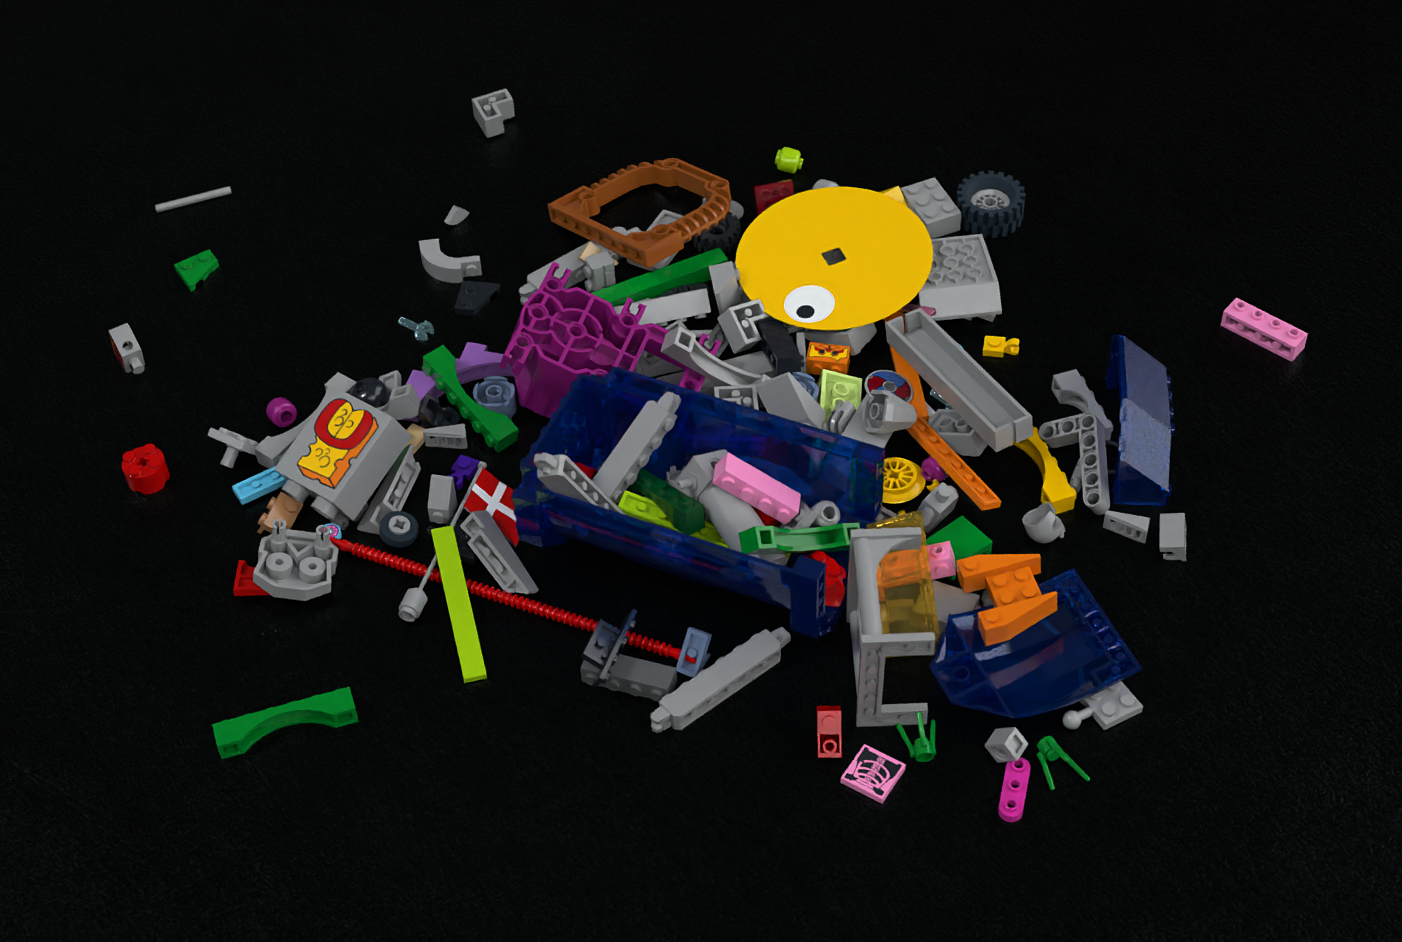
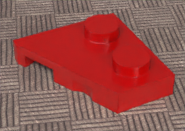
[233,560,271,596]

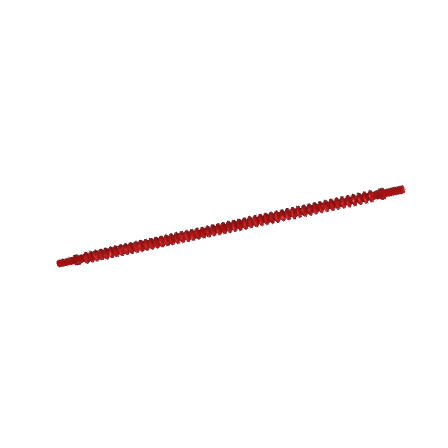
[329,536,697,664]

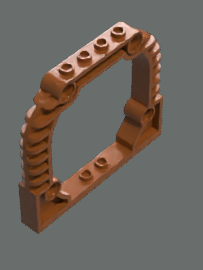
[548,158,732,268]

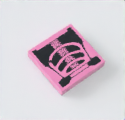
[841,744,906,803]

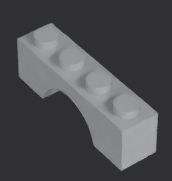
[1052,369,1113,441]
[376,383,422,421]

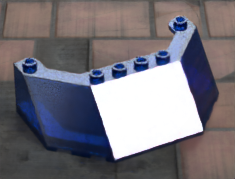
[1106,335,1174,506]

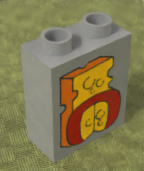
[274,386,412,521]

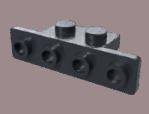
[580,608,637,688]

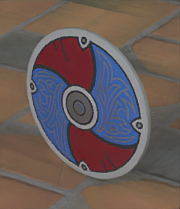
[865,370,913,403]

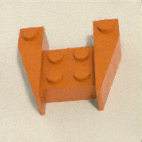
[956,554,1057,646]

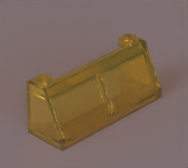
[866,511,940,658]

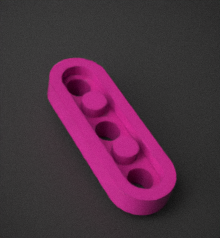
[998,757,1030,822]

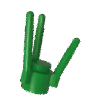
[896,711,936,762]
[1036,736,1090,790]

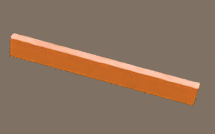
[883,308,929,421]
[906,402,1002,511]

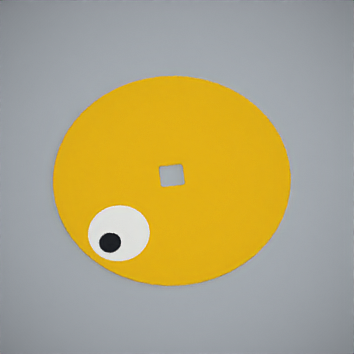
[736,187,933,330]

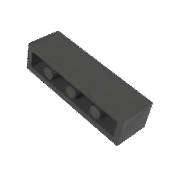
[580,654,677,702]

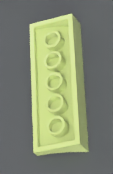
[810,369,862,475]

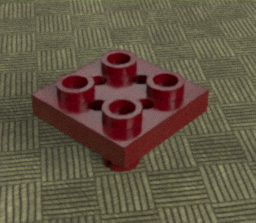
[753,179,794,216]

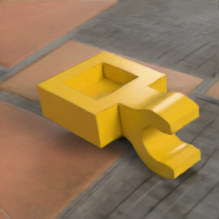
[983,336,1019,357]

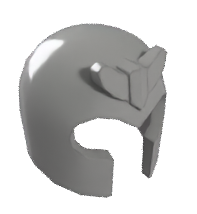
[1022,502,1065,544]

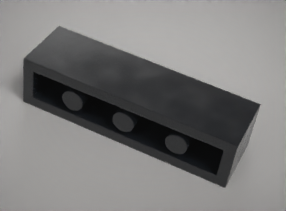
[757,320,804,377]

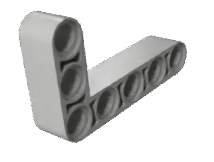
[1038,412,1110,515]

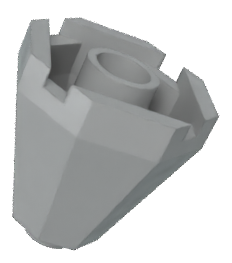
[862,390,917,434]

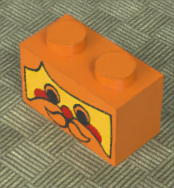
[806,342,850,375]

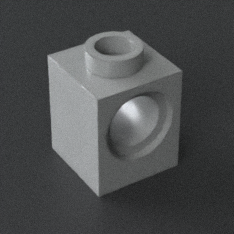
[984,727,1028,763]

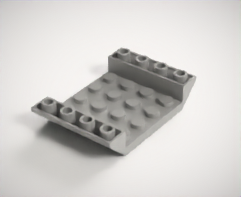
[918,234,1002,321]

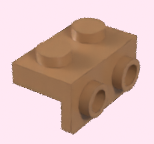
[257,492,303,534]

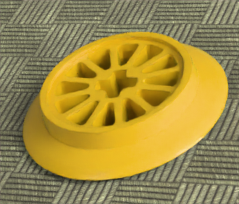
[864,457,926,504]

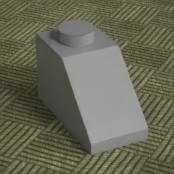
[428,474,458,524]

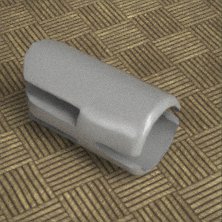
[823,400,856,435]

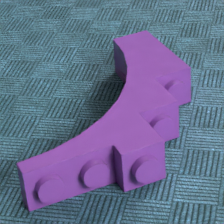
[401,342,515,423]

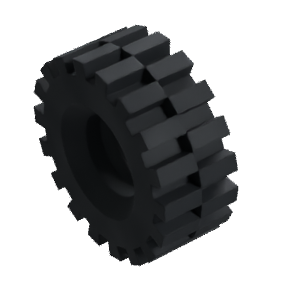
[692,212,741,254]

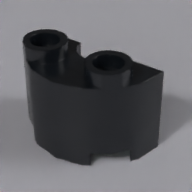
[417,393,462,429]

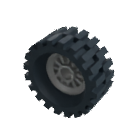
[956,171,1025,238]

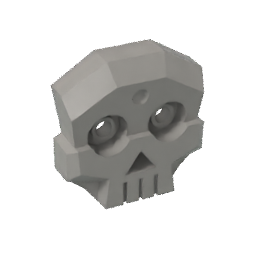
[253,519,339,601]

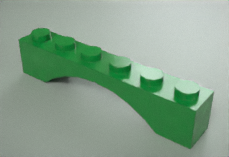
[422,345,518,453]
[738,523,860,555]
[212,687,359,760]

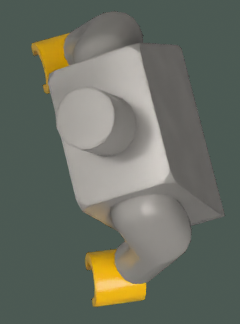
[898,479,959,533]

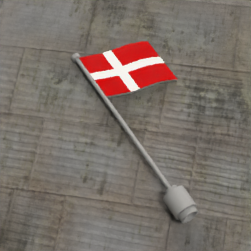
[398,461,535,622]

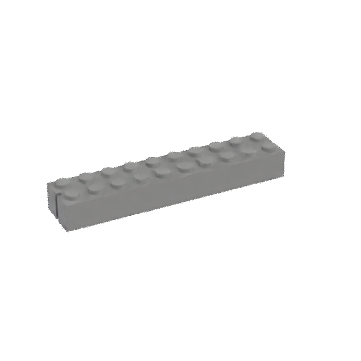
[885,308,1033,452]

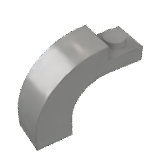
[419,239,482,283]

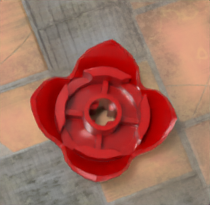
[787,550,846,607]

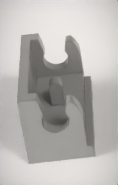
[1159,513,1186,561]

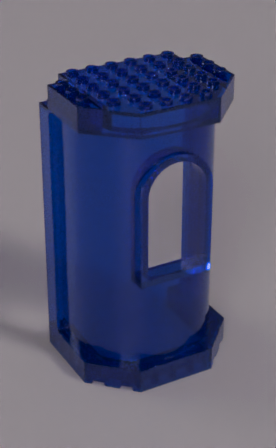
[512,366,885,638]

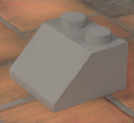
[709,261,744,315]

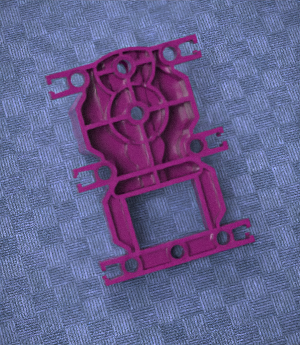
[499,262,721,449]

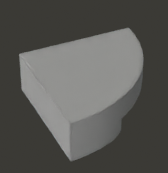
[444,205,469,225]

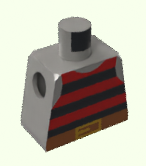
[109,323,145,374]

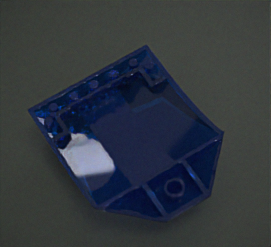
[930,568,1142,719]

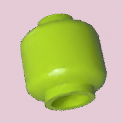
[775,147,804,174]

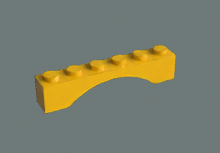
[1013,427,1077,514]

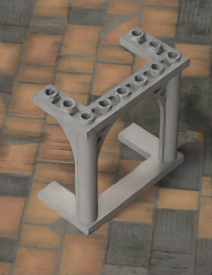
[846,527,935,727]

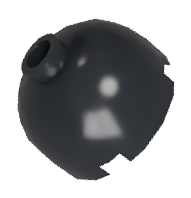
[349,377,391,408]

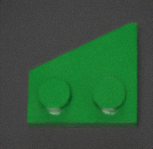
[174,249,219,292]

